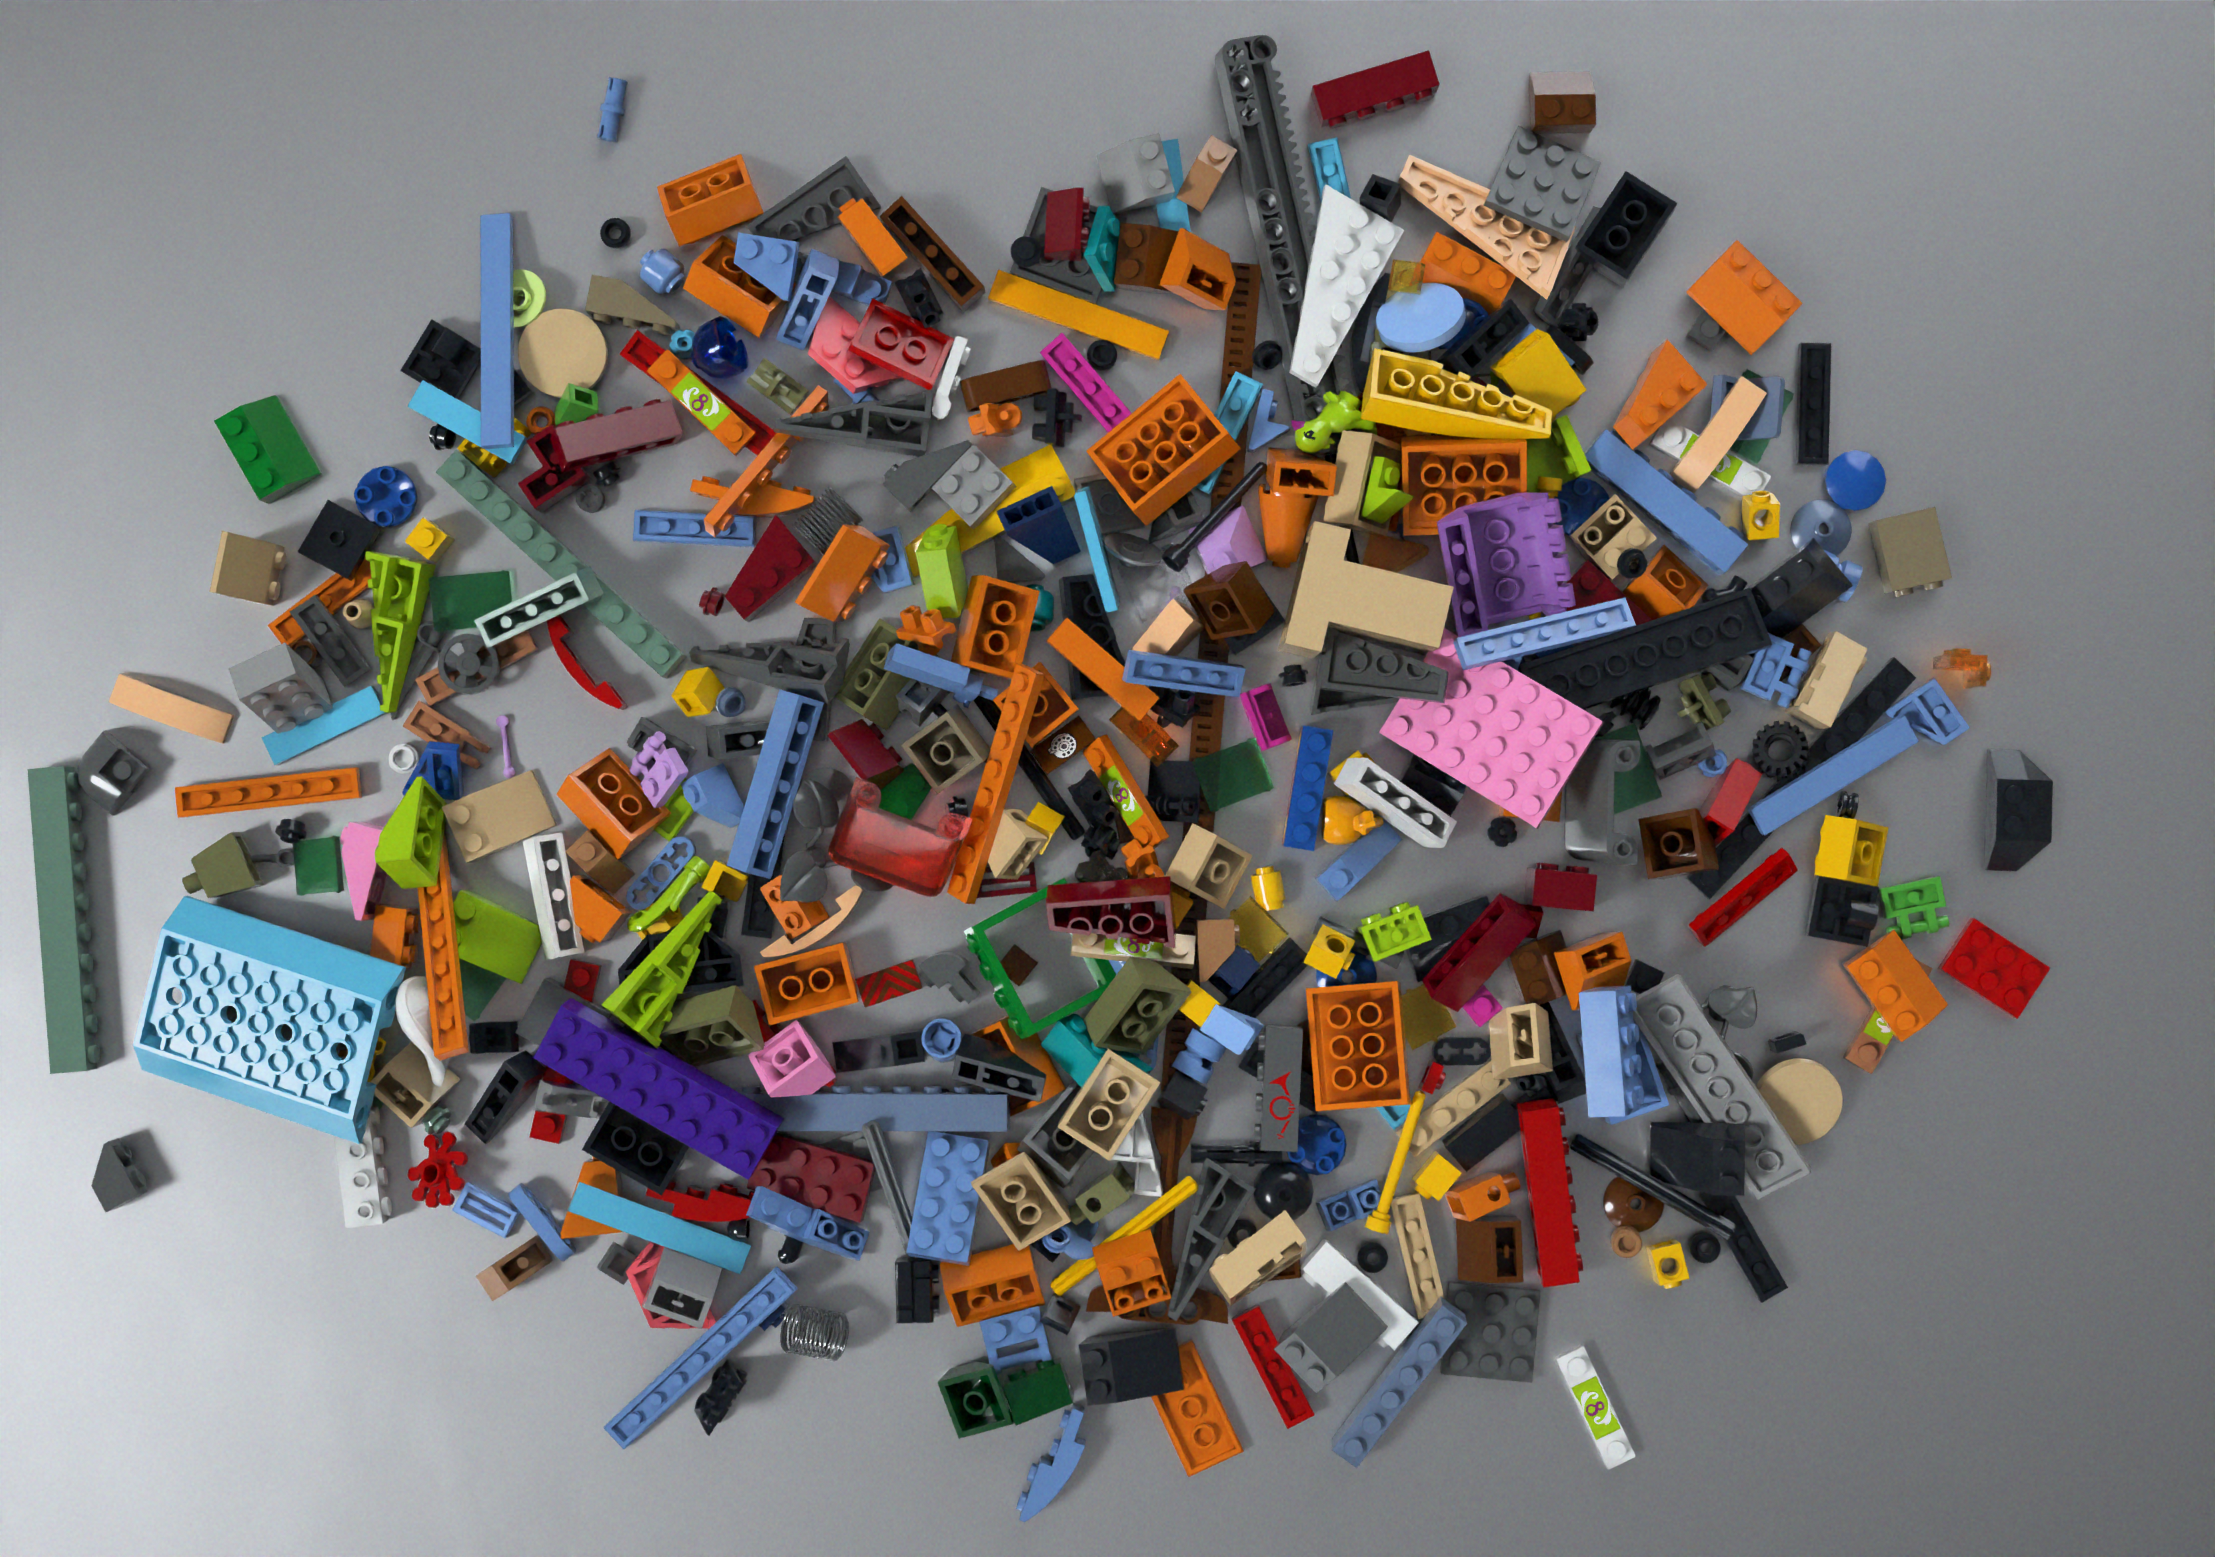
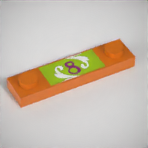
[647,349,757,456]
[1082,734,1169,849]

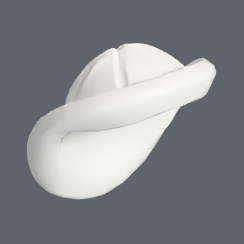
[395,976,451,1087]

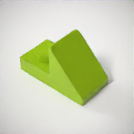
[1361,456,1414,523]

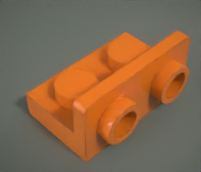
[760,874,830,939]

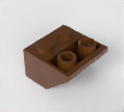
[1455,1216,1524,1283]

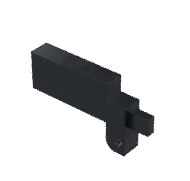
[1442,1086,1555,1172]

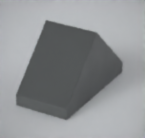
[994,535,1045,583]

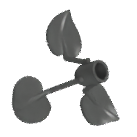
[780,778,896,903]
[1701,985,1757,1080]

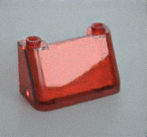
[828,776,972,897]

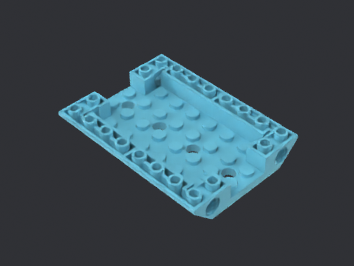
[133,896,406,1144]

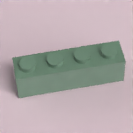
[474,566,604,648]

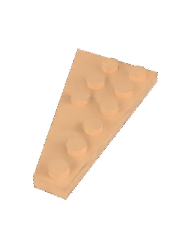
[1397,155,1576,300]

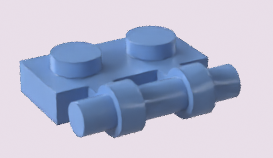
[1740,633,1812,709]

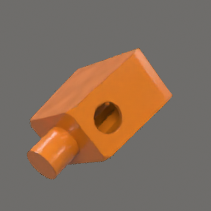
[1445,1172,1521,1222]

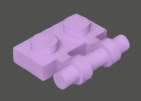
[630,731,689,808]

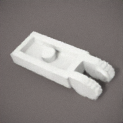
[931,336,971,422]

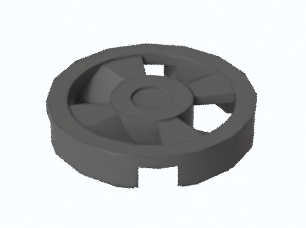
[438,633,501,695]

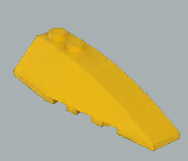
[1361,348,1552,439]
[905,445,1075,578]

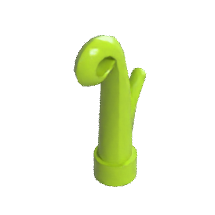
[627,856,711,932]

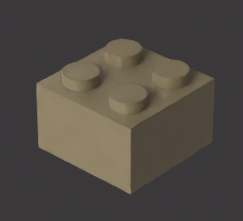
[901,704,990,794]

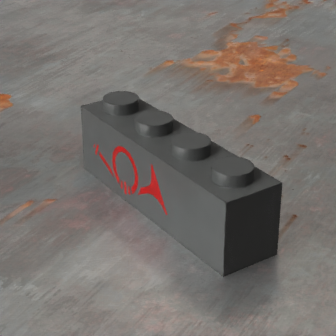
[1254,1025,1303,1152]

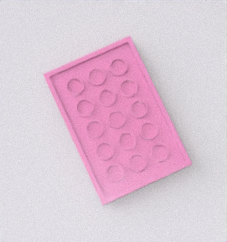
[1379,628,1604,829]

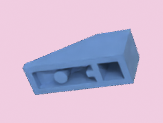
[776,249,840,350]
[1315,819,1402,901]

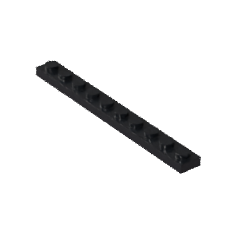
[1685,657,1916,899]

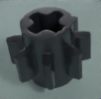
[1560,303,1598,341]
[1081,824,1121,862]

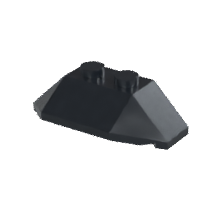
[1984,749,2053,871]
[618,930,744,993]

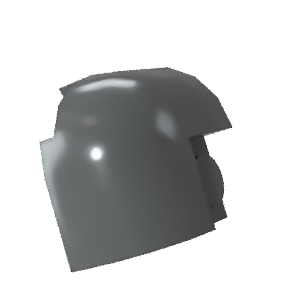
[77,730,149,816]

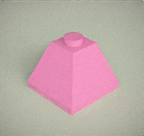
[748,1019,836,1098]

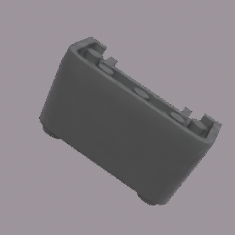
[1565,739,1640,865]

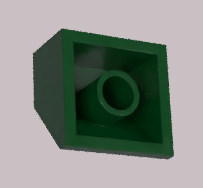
[1003,1357,1074,1426]
[937,1361,1014,1439]

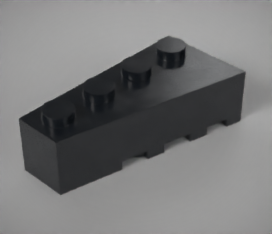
[1059,574,1125,700]

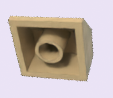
[1165,824,1253,909]

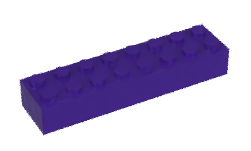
[533,998,784,1180]

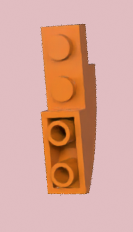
[690,476,817,517]

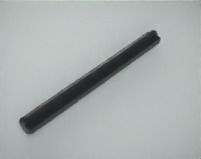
[973,696,1085,840]
[1570,1134,1736,1239]

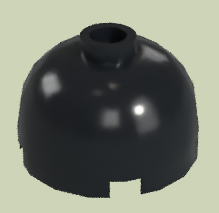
[1253,1160,1314,1220]

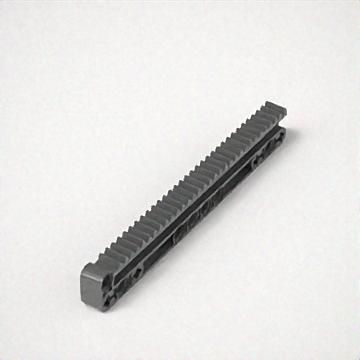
[1215,35,1361,457]

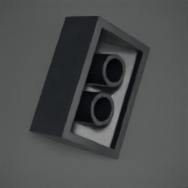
[1575,171,1677,288]
[1747,538,1853,639]
[1406,895,1490,982]
[582,1101,691,1196]

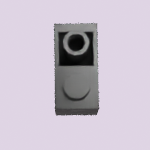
[91,1138,148,1212]

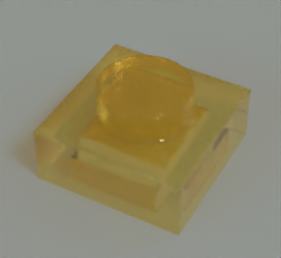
[1388,260,1425,295]

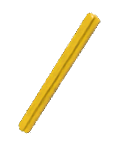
[1050,1176,1198,1296]

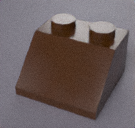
[1529,72,1596,134]
[1114,223,1179,294]
[1183,561,1275,640]
[1638,808,1719,879]
[1506,930,1567,1005]

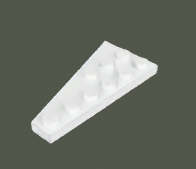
[1289,184,1404,388]

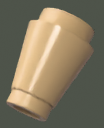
[343,599,374,629]

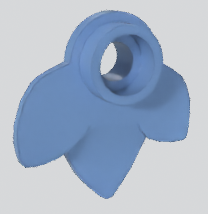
[1042,1205,1099,1260]

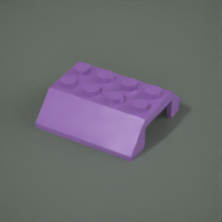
[1437,493,1576,637]

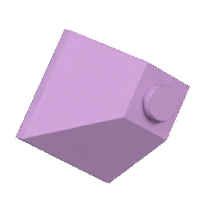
[1188,506,1268,575]

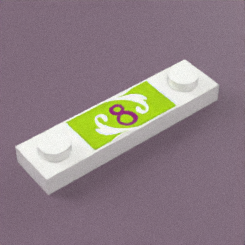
[1649,419,1771,497]
[1554,1344,1636,1470]

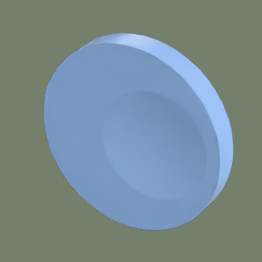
[1376,283,1466,352]

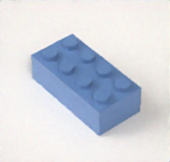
[1579,986,1644,1117]
[906,1131,990,1266]

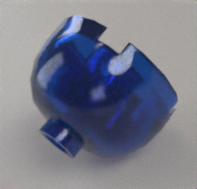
[691,316,748,380]

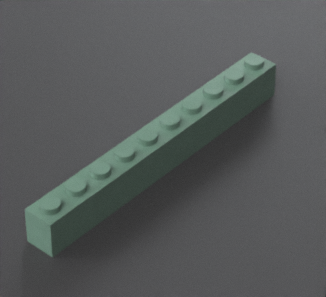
[436,450,687,679]
[27,766,100,1074]

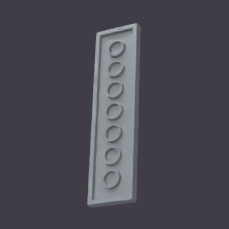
[1633,973,1811,1200]

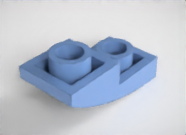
[1316,1179,1382,1231]

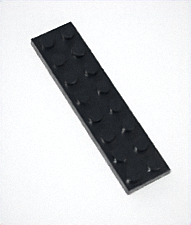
[1519,588,1772,710]

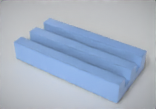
[452,1182,520,1239]

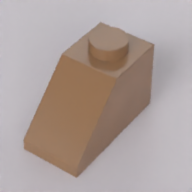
[1176,135,1237,213]
[565,830,635,895]
[1194,918,1240,982]
[476,1235,553,1301]

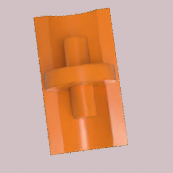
[968,403,1022,437]
[896,605,956,656]
[1121,839,1164,879]

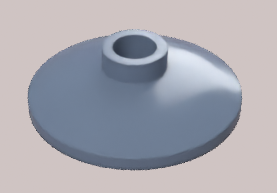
[1790,500,1852,556]

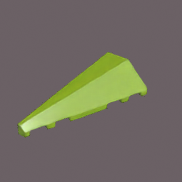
[365,551,436,713]
[601,891,722,1048]

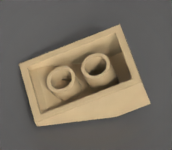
[210,531,286,606]
[442,770,557,863]
[1058,1048,1161,1161]
[971,1152,1071,1251]

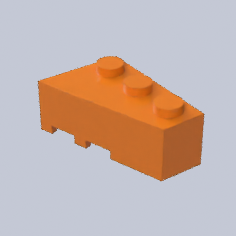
[1613,339,1707,450]

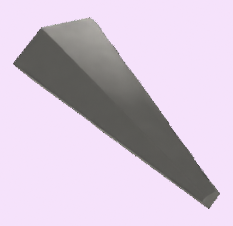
[774,390,933,457]
[689,638,850,704]
[1167,1157,1256,1321]

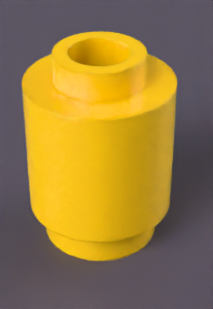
[1251,865,1286,911]

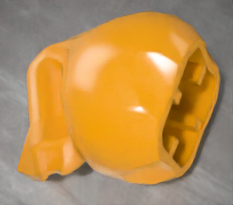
[1321,795,1384,845]

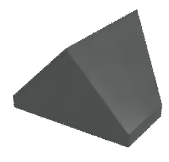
[1148,490,1204,544]

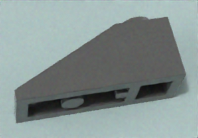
[883,440,973,512]

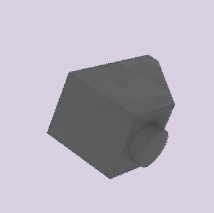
[705,722,770,760]

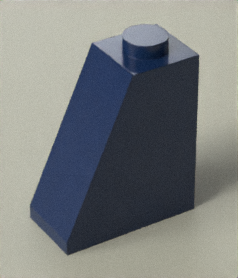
[996,486,1081,564]

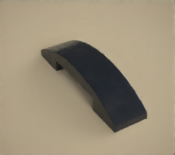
[1349,273,1391,396]

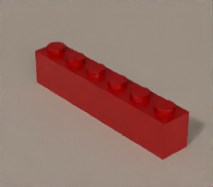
[1517,1098,1583,1288]

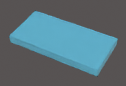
[1074,486,1120,613]

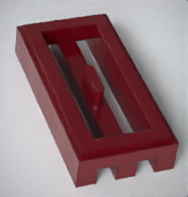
[977,862,1037,898]

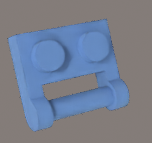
[979,1306,1052,1374]

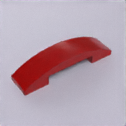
[547,615,628,710]

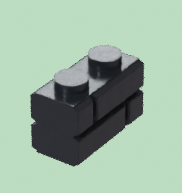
[895,1257,940,1324]

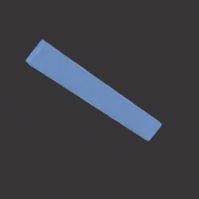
[480,213,514,449]
[603,1266,798,1449]

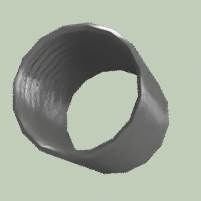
[792,487,863,556]
[780,1304,849,1361]

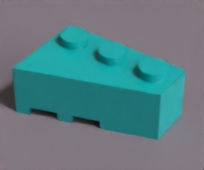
[1041,1013,1153,1087]

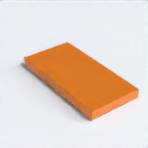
[1151,1339,1244,1477]

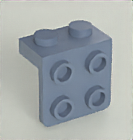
[1710,375,1785,441]

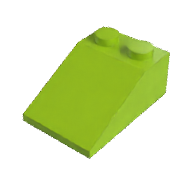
[375,776,447,889]
[453,889,542,984]

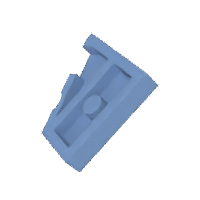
[734,232,800,302]
[871,526,915,593]
[1885,678,1970,745]

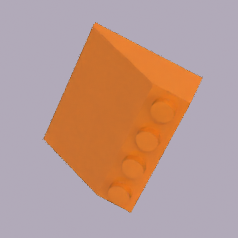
[1086,374,1241,526]
[1401,435,1527,536]
[1306,981,1411,1111]

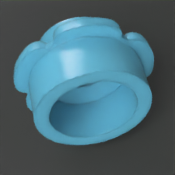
[669,329,700,359]

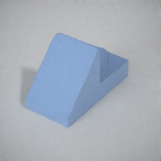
[1200,1004,1264,1055]

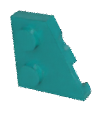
[1084,206,1120,292]

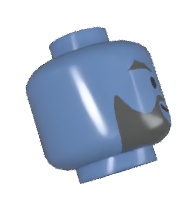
[640,249,685,294]

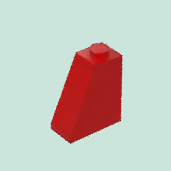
[1699,758,1762,847]

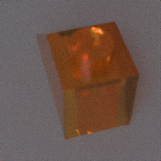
[1360,533,1429,573]
[1109,707,1179,767]

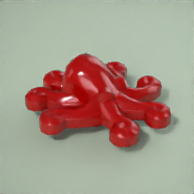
[407,1132,468,1208]

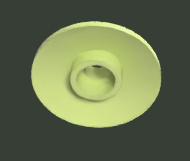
[513,269,546,328]

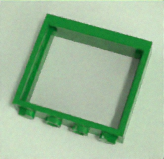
[964,878,1116,1039]

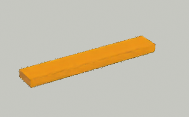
[988,270,1169,361]

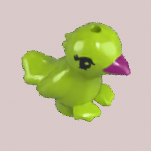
[1291,391,1377,453]

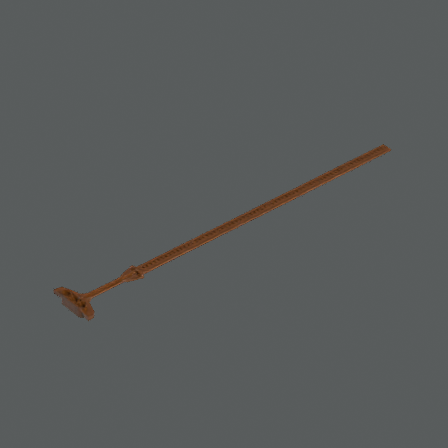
[1086,262,1261,1325]

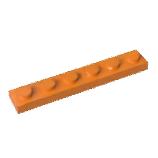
[704,385,829,537]
[175,767,362,818]

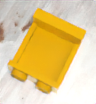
[1490,329,1587,423]

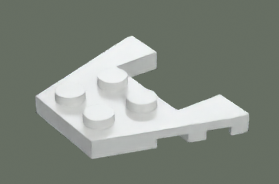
[1051,1109,1163,1197]

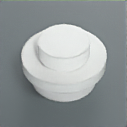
[388,744,420,774]

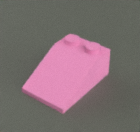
[340,822,388,921]

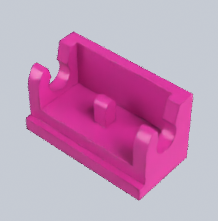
[1239,683,1292,752]

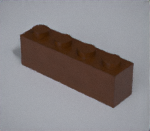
[879,196,986,313]

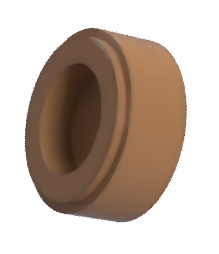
[1610,1225,1642,1258]

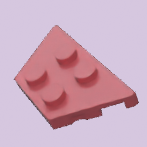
[808,296,907,394]
[625,1241,716,1329]

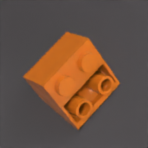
[1159,228,1236,310]
[370,904,421,969]
[1554,932,1632,1011]
[1092,1229,1171,1317]

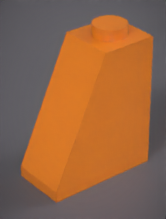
[837,198,908,277]
[1265,447,1337,496]
[560,1156,624,1239]

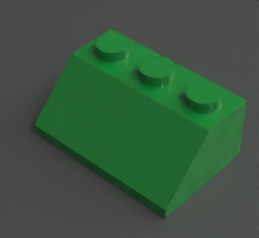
[214,395,322,504]

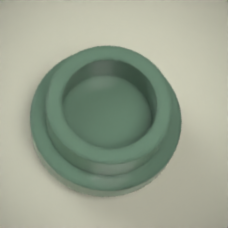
[422,1106,451,1134]

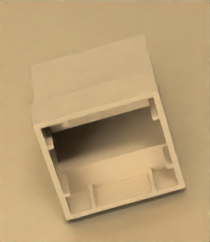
[1278,521,1454,659]

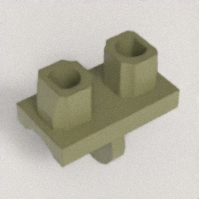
[746,357,809,415]
[1677,673,1731,731]

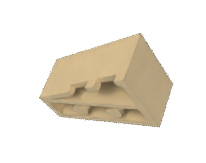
[1785,631,1868,730]
[1209,1210,1307,1306]

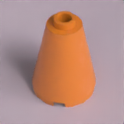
[1258,484,1319,568]

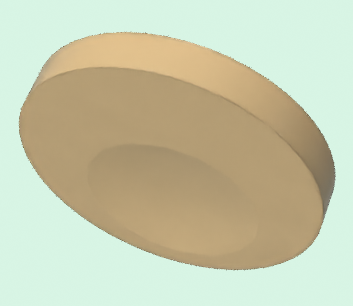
[518,309,608,398]
[1756,1058,1843,1145]

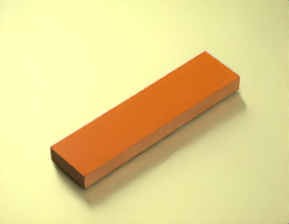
[267,558,371,645]
[1046,617,1159,721]

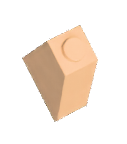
[1131,599,1205,656]

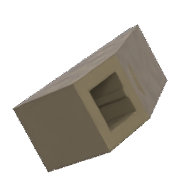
[585,275,680,335]

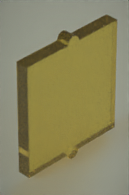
[1228,896,1289,963]
[1402,983,1457,1050]

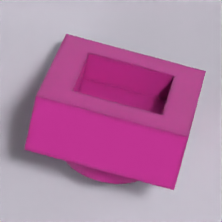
[1462,984,1503,1027]

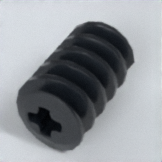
[1610,688,1661,731]

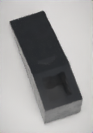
[832,1029,927,1073]

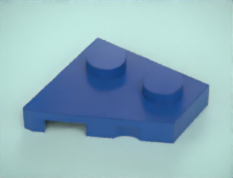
[402,741,463,800]

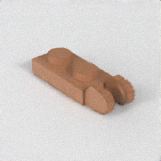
[403,701,491,769]

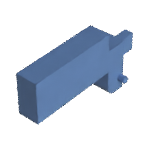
[884,643,998,708]

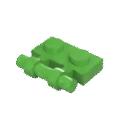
[1878,876,1949,940]

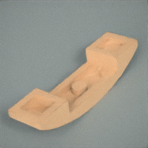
[1670,375,1767,493]
[109,674,234,744]
[760,885,864,957]

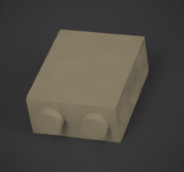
[1868,507,1952,598]

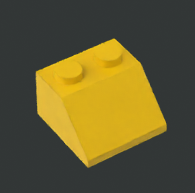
[1814,815,1888,887]

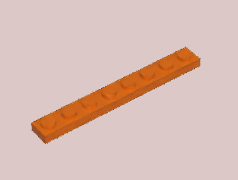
[947,663,1045,904]
[418,835,469,1061]

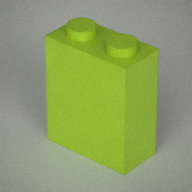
[915,524,968,619]

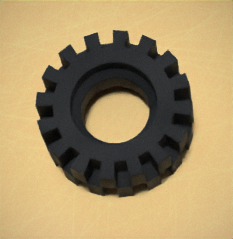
[1752,721,1809,780]

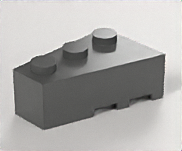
[1310,652,1400,715]

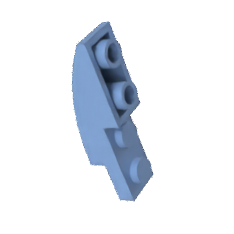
[746,1186,870,1261]
[1016,1403,1086,1522]

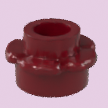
[699,587,725,616]

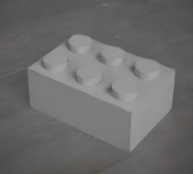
[229,643,333,734]

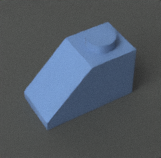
[681,763,744,828]

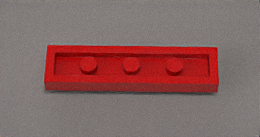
[1689,848,1798,947]
[1231,1304,1315,1429]

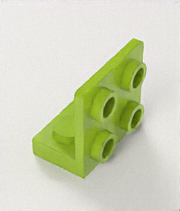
[1526,415,1592,493]
[1356,902,1432,962]

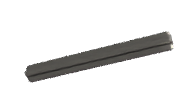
[862,1120,915,1258]

